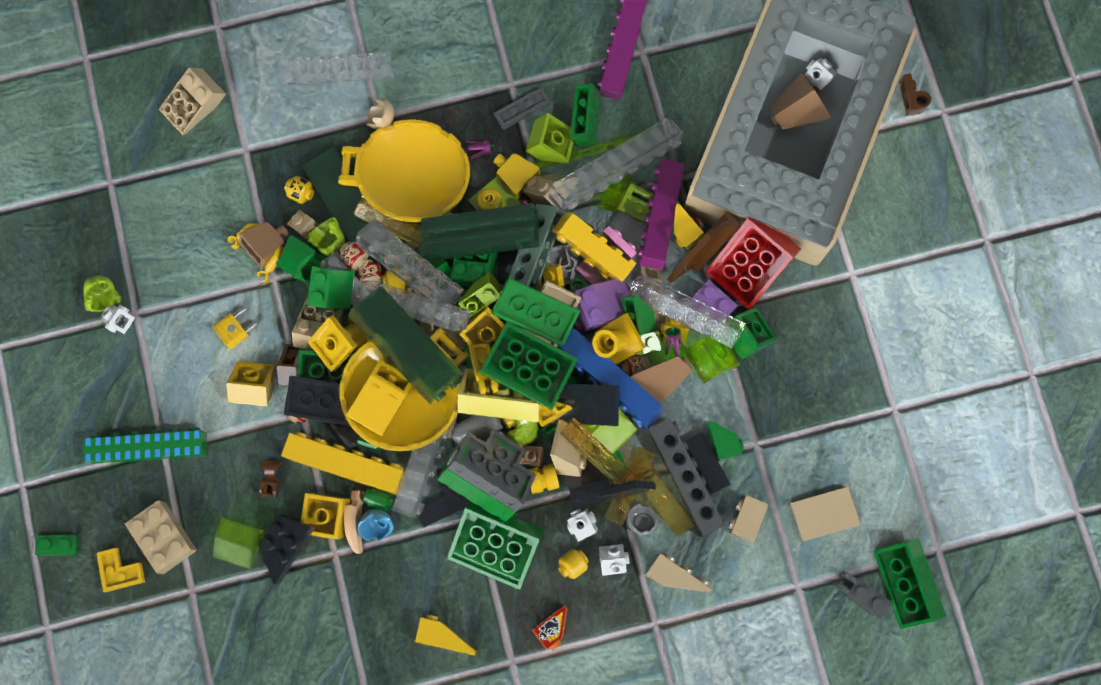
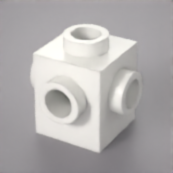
[804,58,838,90]
[101,304,135,334]
[567,508,598,542]
[599,544,629,576]

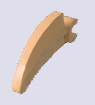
[344,491,366,553]

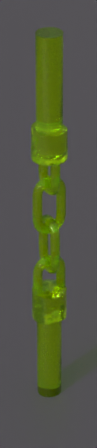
[534,131,650,169]

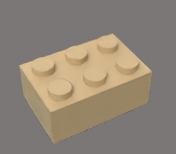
[125,500,197,574]

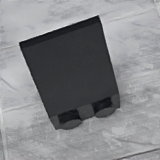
[564,443,613,510]

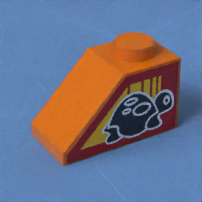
[532,605,567,651]

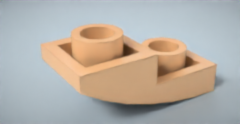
[519,445,545,468]

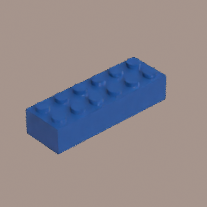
[558,328,663,431]

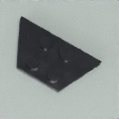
[258,514,316,585]

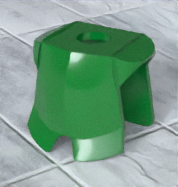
[276,235,328,283]

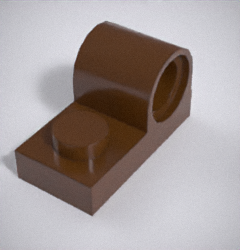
[899,73,931,116]

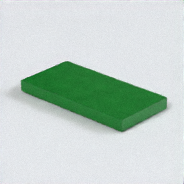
[491,277,581,346]

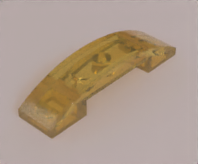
[604,446,656,526]
[633,460,695,537]

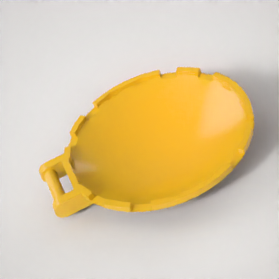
[338,120,470,222]
[340,328,469,451]

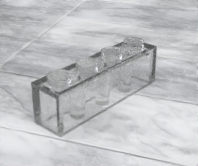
[610,211,685,273]

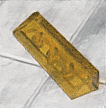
[354,196,430,249]

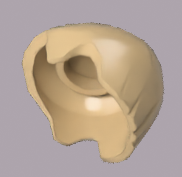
[367,99,394,129]

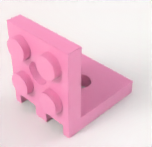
[575,226,637,285]

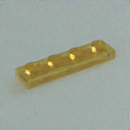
[560,418,631,485]

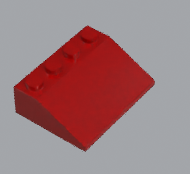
[705,217,801,310]

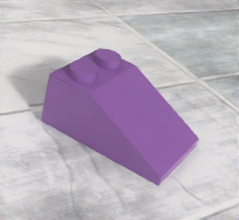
[574,280,630,333]

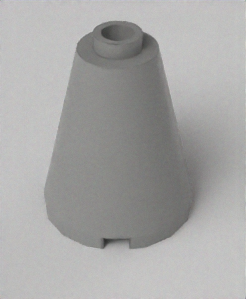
[451,415,508,443]

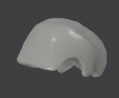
[627,504,657,535]

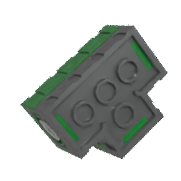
[437,429,536,522]

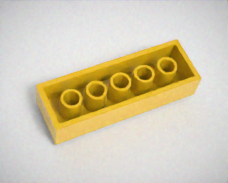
[281,431,408,496]

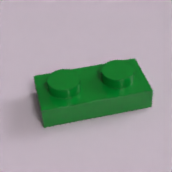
[35,535,79,556]

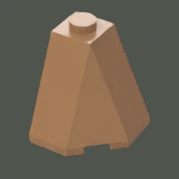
[769,73,831,130]
[630,356,692,404]

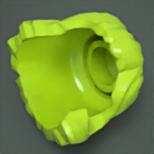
[306,217,345,256]
[83,275,121,312]
[506,419,539,445]

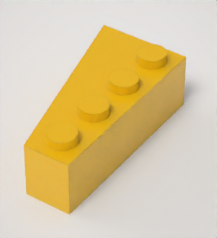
[552,212,636,282]

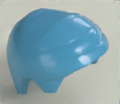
[358,509,394,541]

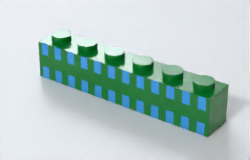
[83,427,207,464]

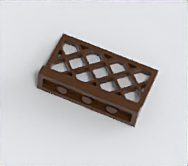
[667,211,741,283]

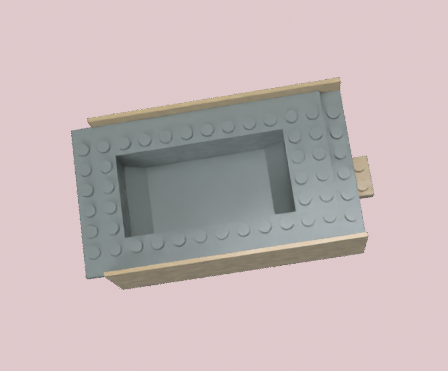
[684,0,917,266]

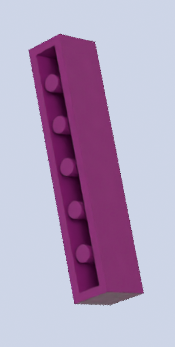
[597,0,648,101]
[637,158,684,270]

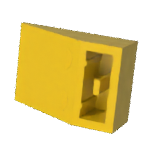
[346,360,415,436]

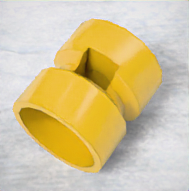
[527,463,559,494]

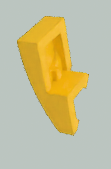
[538,402,573,427]

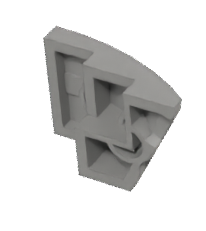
[542,243,578,285]

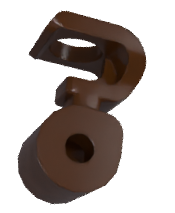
[260,460,284,498]

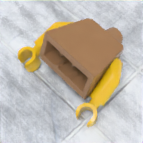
[228,222,288,283]

